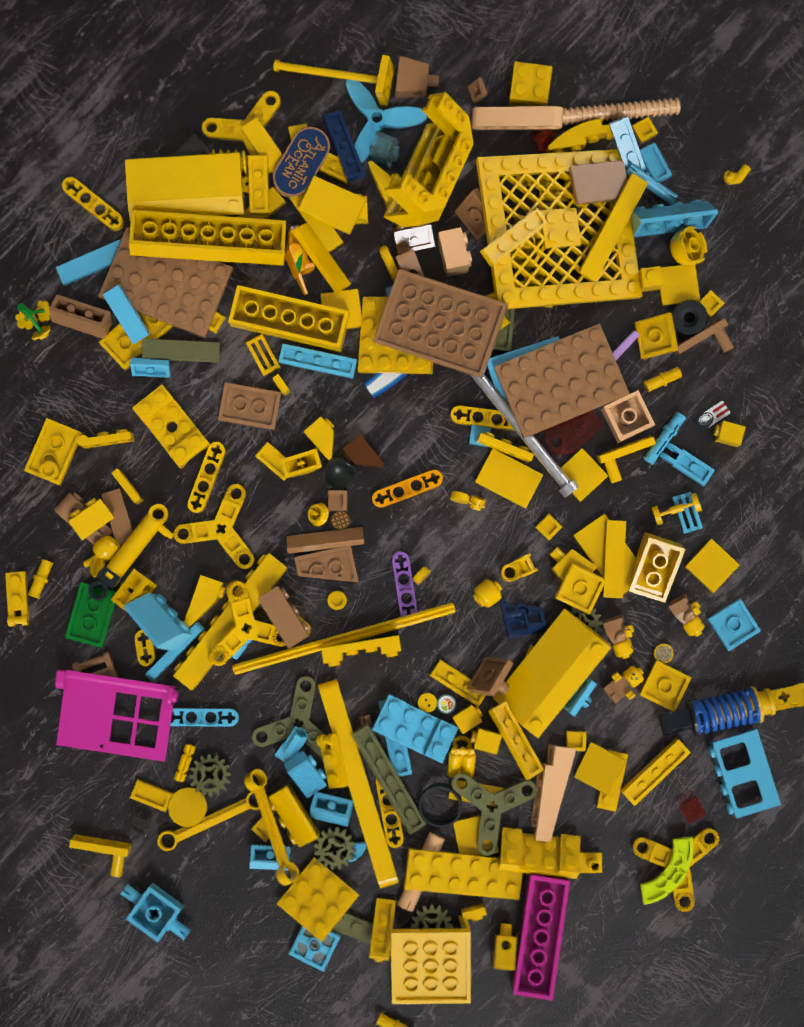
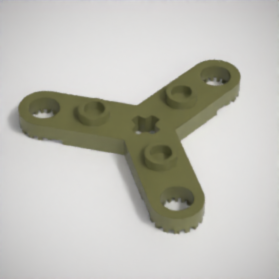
[252,676,326,757]
[451,773,537,856]

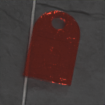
[544,411,605,456]

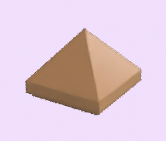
[467,77,487,103]

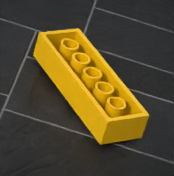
[228,285,350,352]

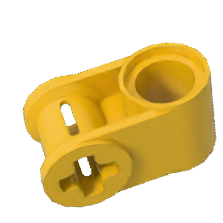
[500,553,538,582]

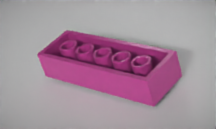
[512,874,570,1001]

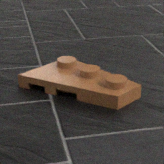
[294,546,359,583]

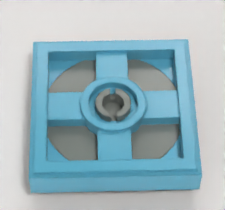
[289,926,341,972]

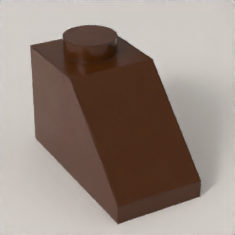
[342,434,385,468]

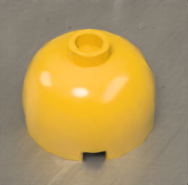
[670,226,707,266]

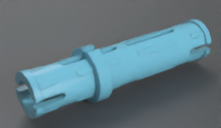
[626,163,678,205]
[643,412,686,465]

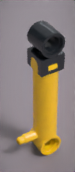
[88,504,174,602]

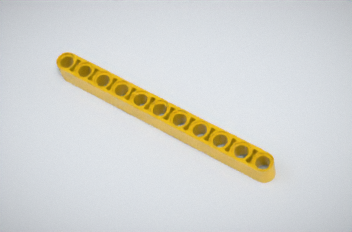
[318,679,399,889]

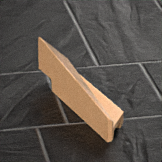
[531,744,576,842]

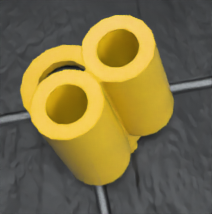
[447,736,476,778]

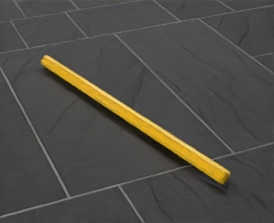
[232,603,456,675]

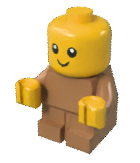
[669,593,705,637]
[603,614,634,659]
[601,666,644,704]

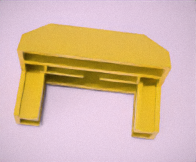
[383,92,474,227]

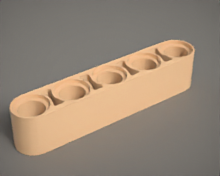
[471,106,563,130]

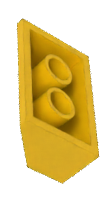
[268,783,320,847]

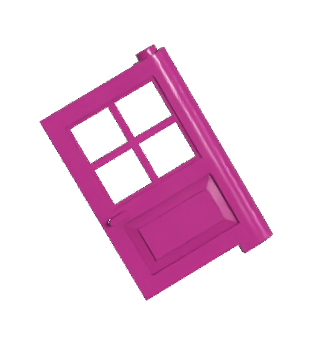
[55,669,178,762]

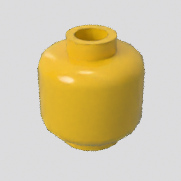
[473,579,502,608]

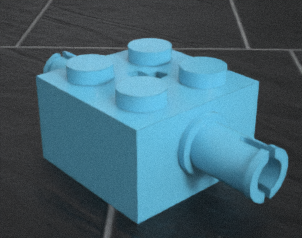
[120,883,191,942]

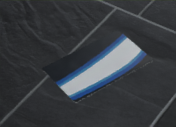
[357,371,411,399]

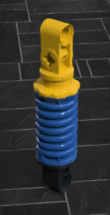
[658,683,804,737]

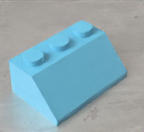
[124,593,192,652]

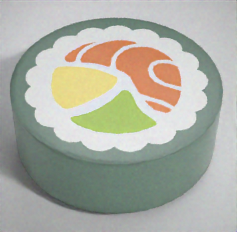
[437,694,456,714]

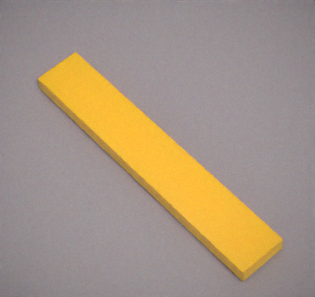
[578,173,648,282]

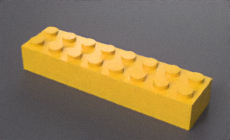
[129,210,286,266]

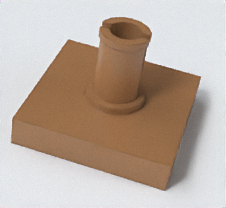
[455,188,486,241]
[466,657,513,696]

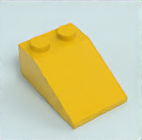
[628,532,685,603]

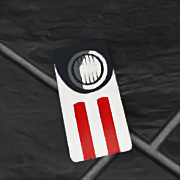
[693,401,730,432]

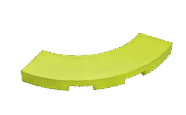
[640,836,693,905]

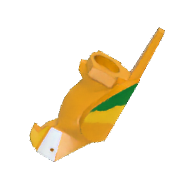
[285,225,315,295]

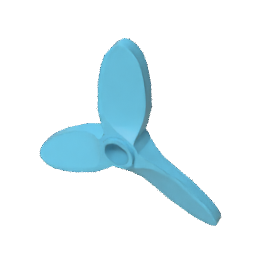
[346,80,428,164]

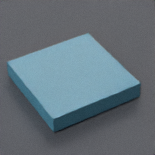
[707,598,761,651]

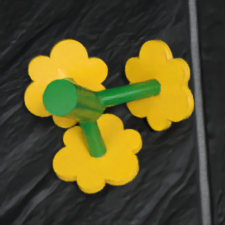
[15,301,51,340]

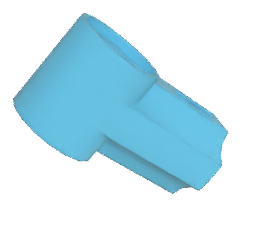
[275,727,309,762]

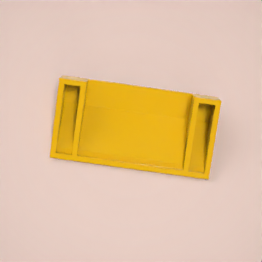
[125,152,245,221]
[493,608,611,738]

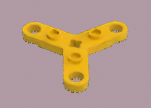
[202,91,280,174]
[173,484,255,569]
[208,581,286,666]
[632,828,719,912]

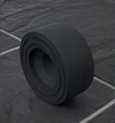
[672,300,708,335]

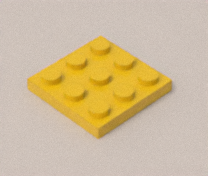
[277,857,359,942]

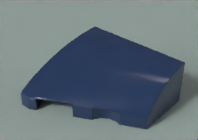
[499,599,547,639]

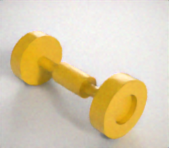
[652,493,702,525]

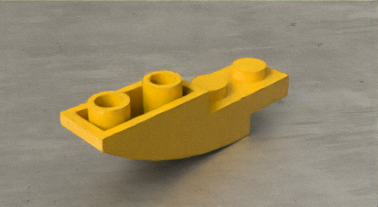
[547,118,614,153]

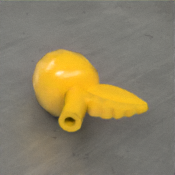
[83,536,120,578]

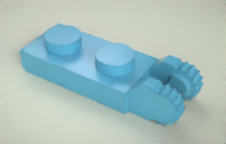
[660,443,715,487]

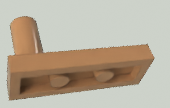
[674,318,734,354]

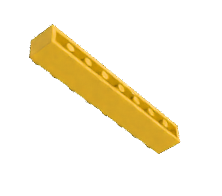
[174,553,288,690]

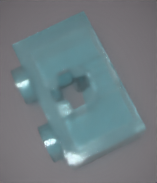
[369,131,400,168]

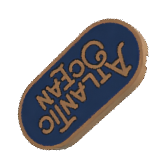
[273,127,330,198]

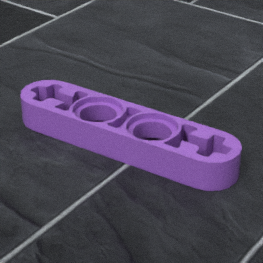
[392,552,417,626]

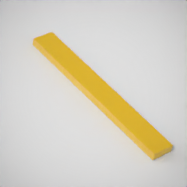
[241,117,343,253]

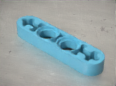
[145,622,205,682]
[171,708,239,727]

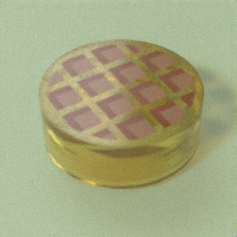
[331,511,350,530]

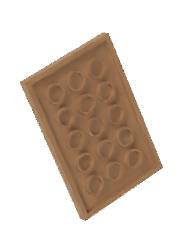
[98,227,233,338]
[373,269,509,379]
[493,324,630,439]

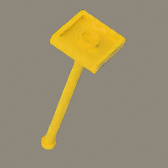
[273,55,394,106]

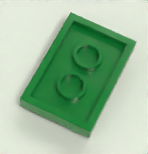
[65,582,117,648]

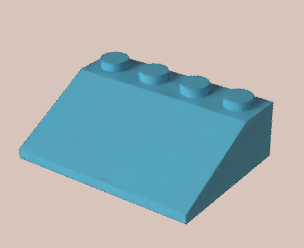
[631,199,718,237]

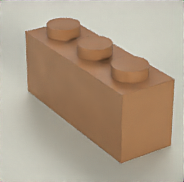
[49,295,112,339]
[258,586,310,648]

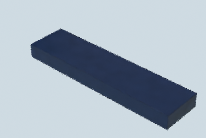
[322,110,365,182]

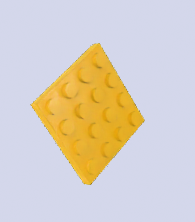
[358,297,433,374]
[391,928,471,1004]

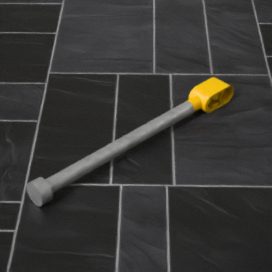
[470,375,579,498]

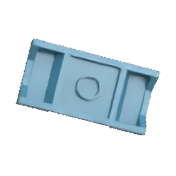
[371,694,458,763]

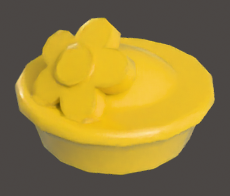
[308,503,329,526]

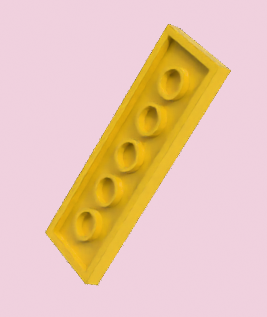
[404,848,523,900]

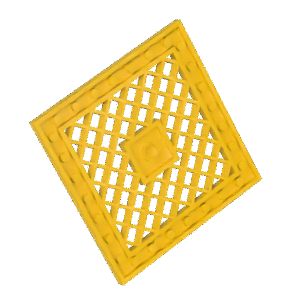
[476,150,642,309]

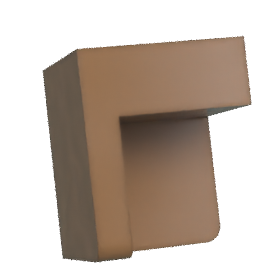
[328,490,348,512]

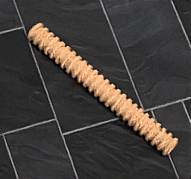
[563,98,680,125]

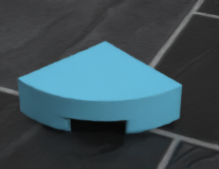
[347,841,366,862]

